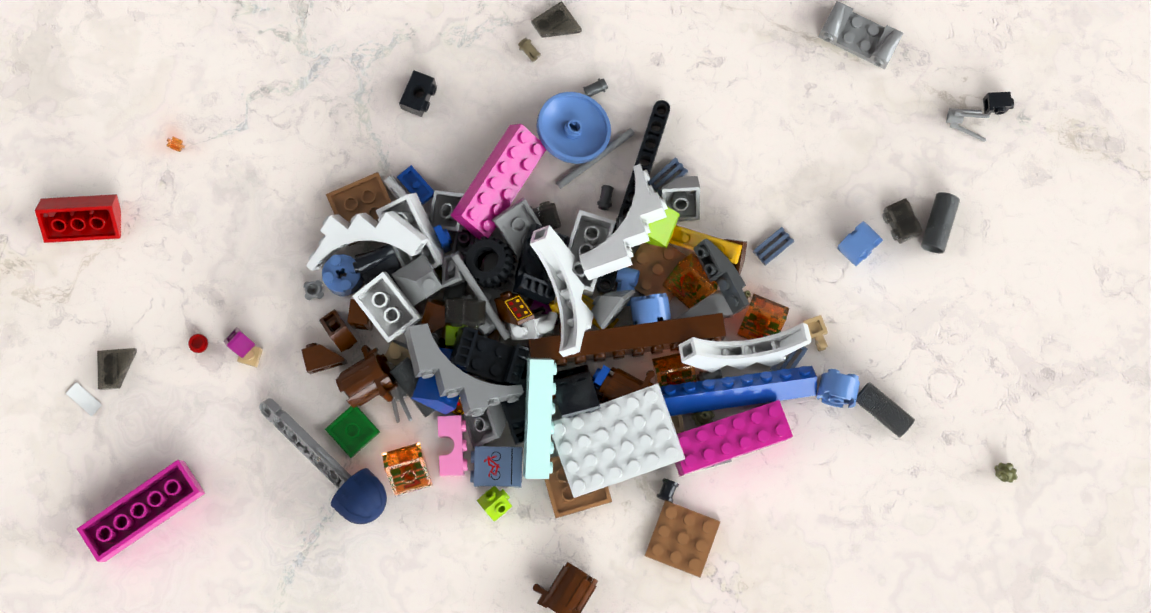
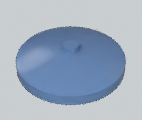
[537,92,611,164]

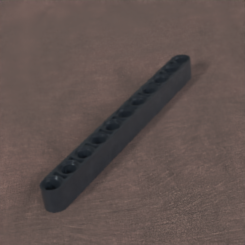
[596,100,670,295]

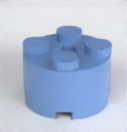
[837,221,883,266]
[322,254,364,296]
[630,293,671,325]
[816,369,860,408]

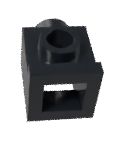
[983,92,1014,115]

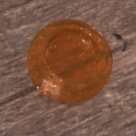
[166,136,185,152]

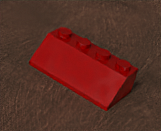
[35,194,121,243]

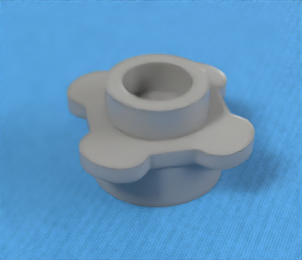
[304,280,324,300]

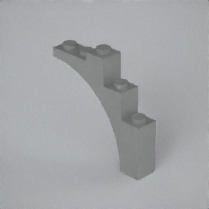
[404,323,524,417]

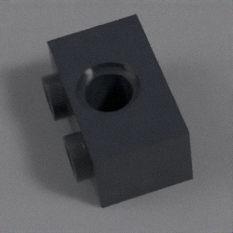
[399,70,437,117]

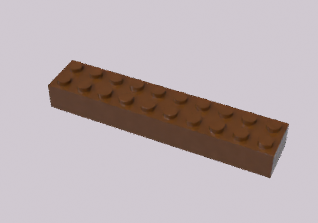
[528,313,726,368]

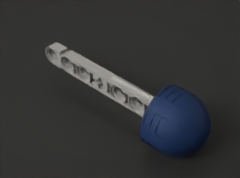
[259,398,387,524]

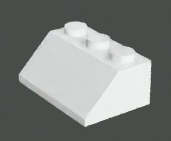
[352,272,422,343]

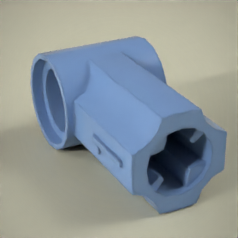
[616,267,640,306]

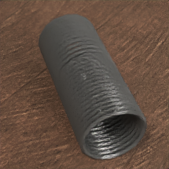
[921,192,960,254]
[389,357,435,417]
[856,382,915,438]

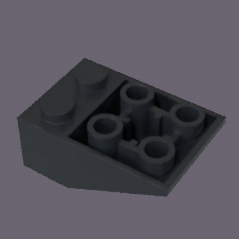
[553,364,601,418]

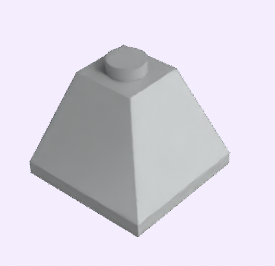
[662,176,700,221]
[429,190,464,232]
[391,254,444,306]
[591,289,636,329]
[462,403,507,449]

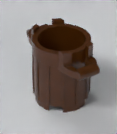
[336,345,398,408]
[597,367,655,403]
[533,562,598,613]

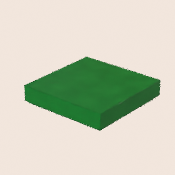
[325,406,380,458]

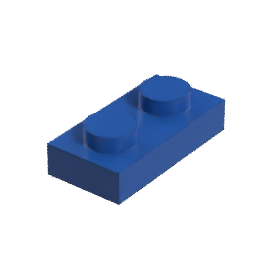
[397,165,434,206]
[433,225,452,253]
[592,365,611,390]

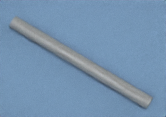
[556,128,635,189]
[452,254,511,340]

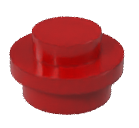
[188,334,208,353]

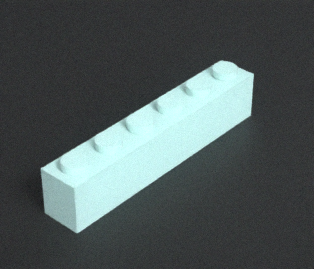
[523,358,557,479]

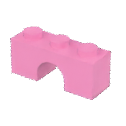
[438,415,468,477]

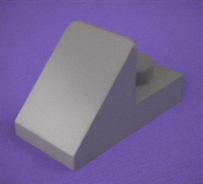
[442,251,466,287]

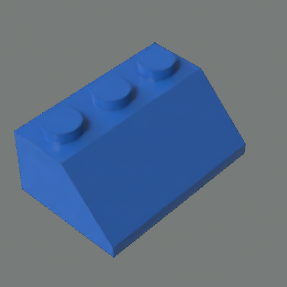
[411,348,467,415]

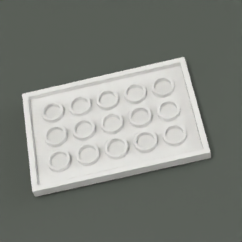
[552,383,685,498]

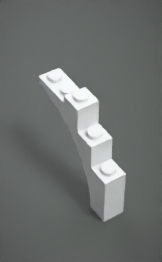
[579,164,668,280]
[307,211,429,271]
[530,225,594,357]
[678,323,812,373]

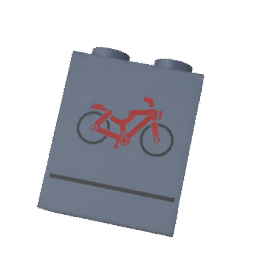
[470,446,523,488]

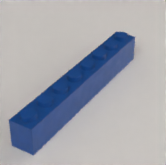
[660,366,817,416]

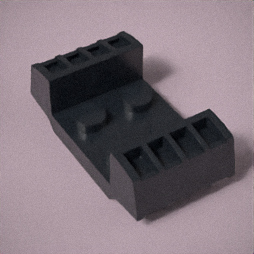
[513,223,570,305]
[449,326,529,386]

